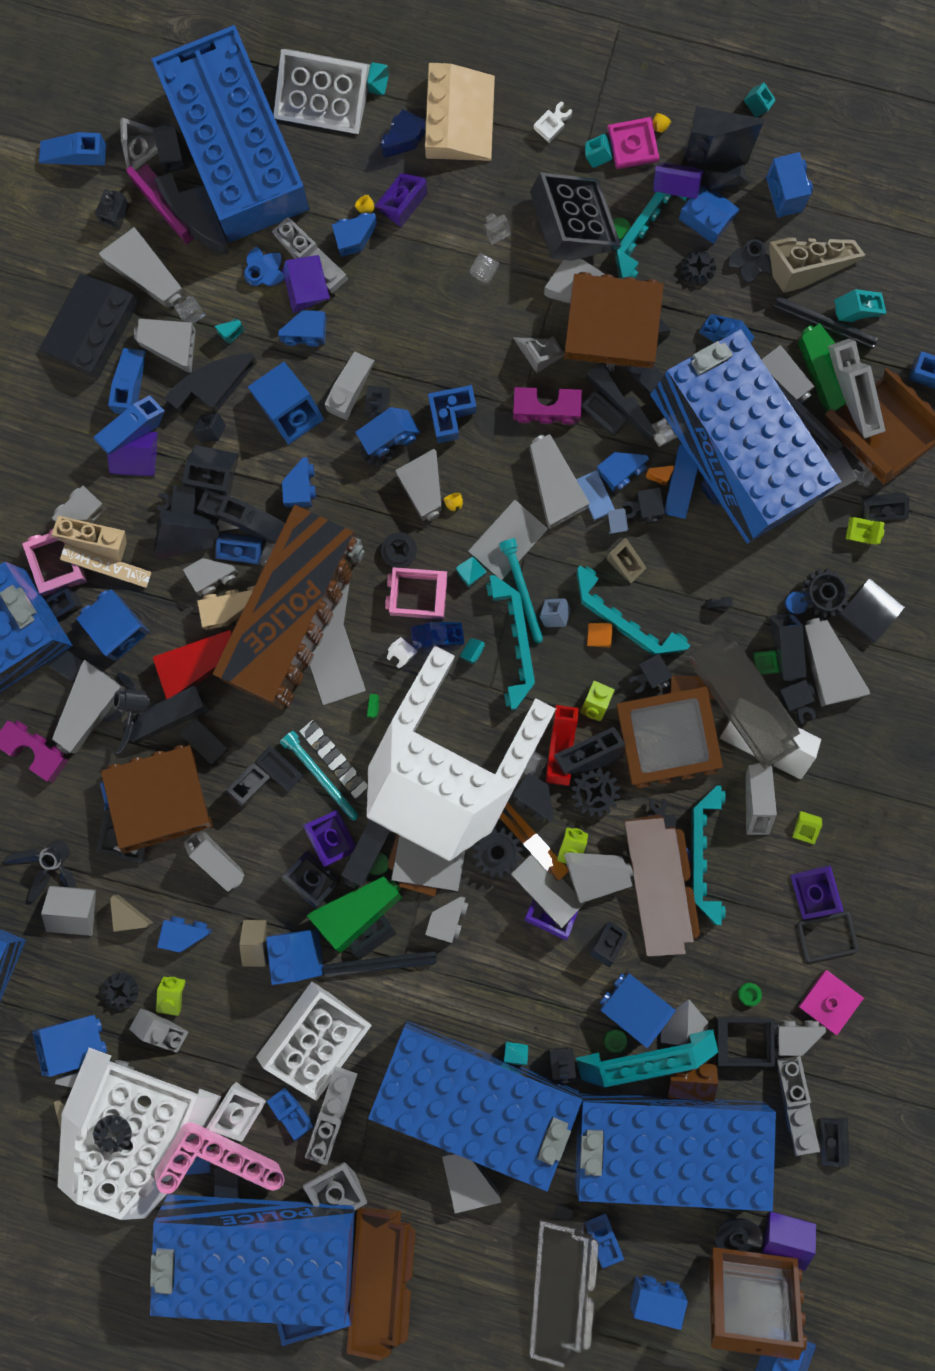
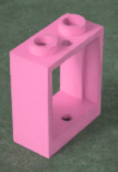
[22,529,88,597]
[385,568,447,620]

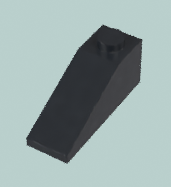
[554,727,625,775]

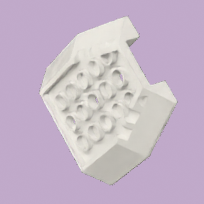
[58,1048,221,1220]

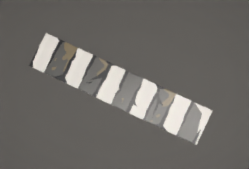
[300,720,368,798]

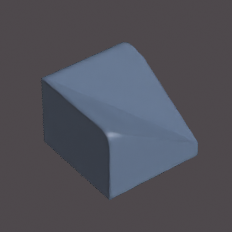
[608,508,628,534]
[540,599,571,627]

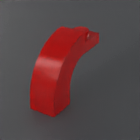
[546,705,578,786]

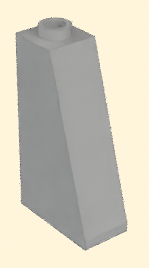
[99,227,186,308]
[544,259,604,304]
[530,434,590,529]
[803,618,870,707]
[52,660,125,754]

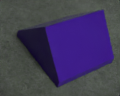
[653,162,704,199]
[374,173,428,227]
[283,255,330,313]
[107,432,158,477]
[303,810,356,867]
[790,866,844,919]
[524,899,579,941]
[760,1211,816,1271]

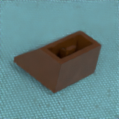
[667,1044,718,1101]

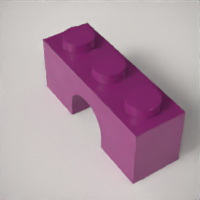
[513,387,582,425]
[0,720,69,782]

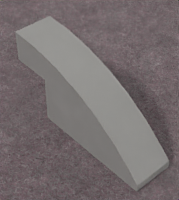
[828,339,885,438]

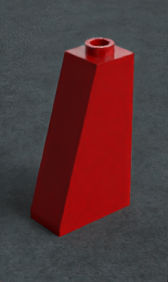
[153,630,233,699]

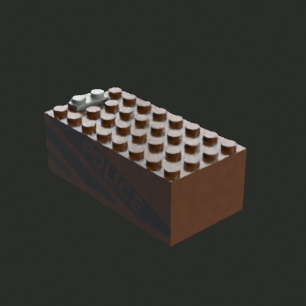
[213,505,365,710]

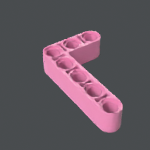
[154,1122,284,1194]

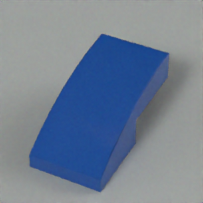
[267,1087,315,1141]
[584,1214,624,1269]

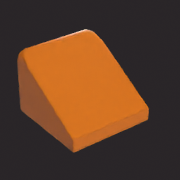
[645,466,675,486]
[587,623,612,648]

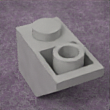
[52,486,107,523]
[183,558,239,596]
[425,896,468,943]
[129,1009,188,1053]
[775,1020,826,1056]

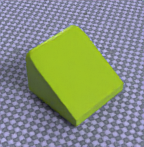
[792,811,822,844]

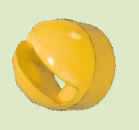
[652,113,671,133]
[355,195,374,214]
[444,493,463,511]

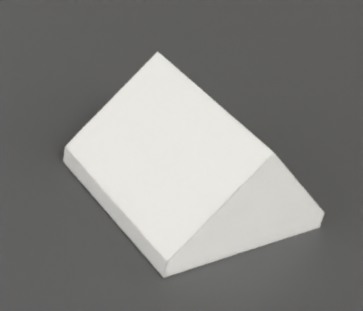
[207,1082,266,1142]

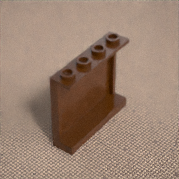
[564,272,664,369]
[824,368,935,485]
[101,745,213,853]

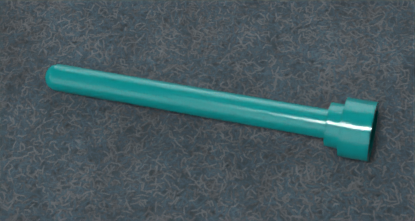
[498,538,543,643]
[280,730,358,820]

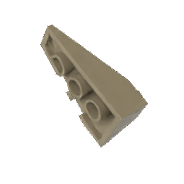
[769,238,866,292]

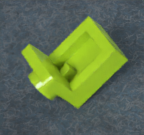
[845,517,884,545]
[580,681,615,721]
[557,828,588,864]
[156,977,185,1016]

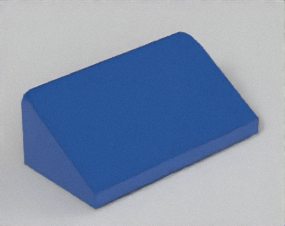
[215,533,263,564]

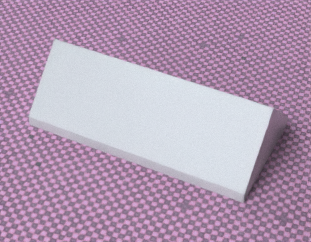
[719,698,821,780]

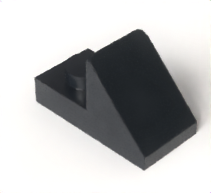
[224,763,270,806]
[590,921,628,968]

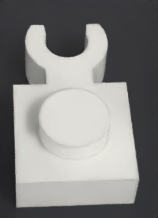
[533,102,572,143]

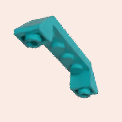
[615,192,688,279]
[576,565,691,656]
[486,575,535,711]
[691,786,725,925]
[576,1029,718,1087]

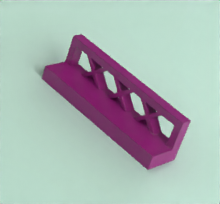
[126,164,194,245]

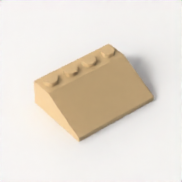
[425,63,495,161]

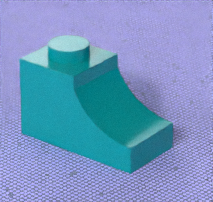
[834,289,887,322]

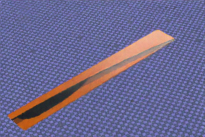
[499,802,569,881]

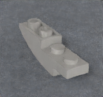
[272,217,348,293]
[777,1056,820,1156]
[305,1066,357,1165]

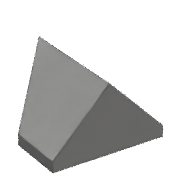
[120,118,158,170]
[513,336,564,373]
[660,999,708,1045]

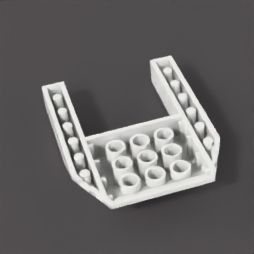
[367,646,556,862]

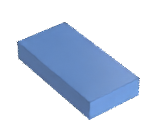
[576,470,615,521]

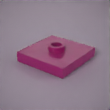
[607,117,659,169]
[798,969,864,1035]

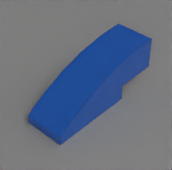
[664,444,698,519]

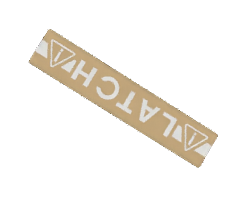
[60,544,151,588]

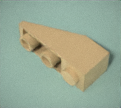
[52,516,127,562]
[198,586,255,630]

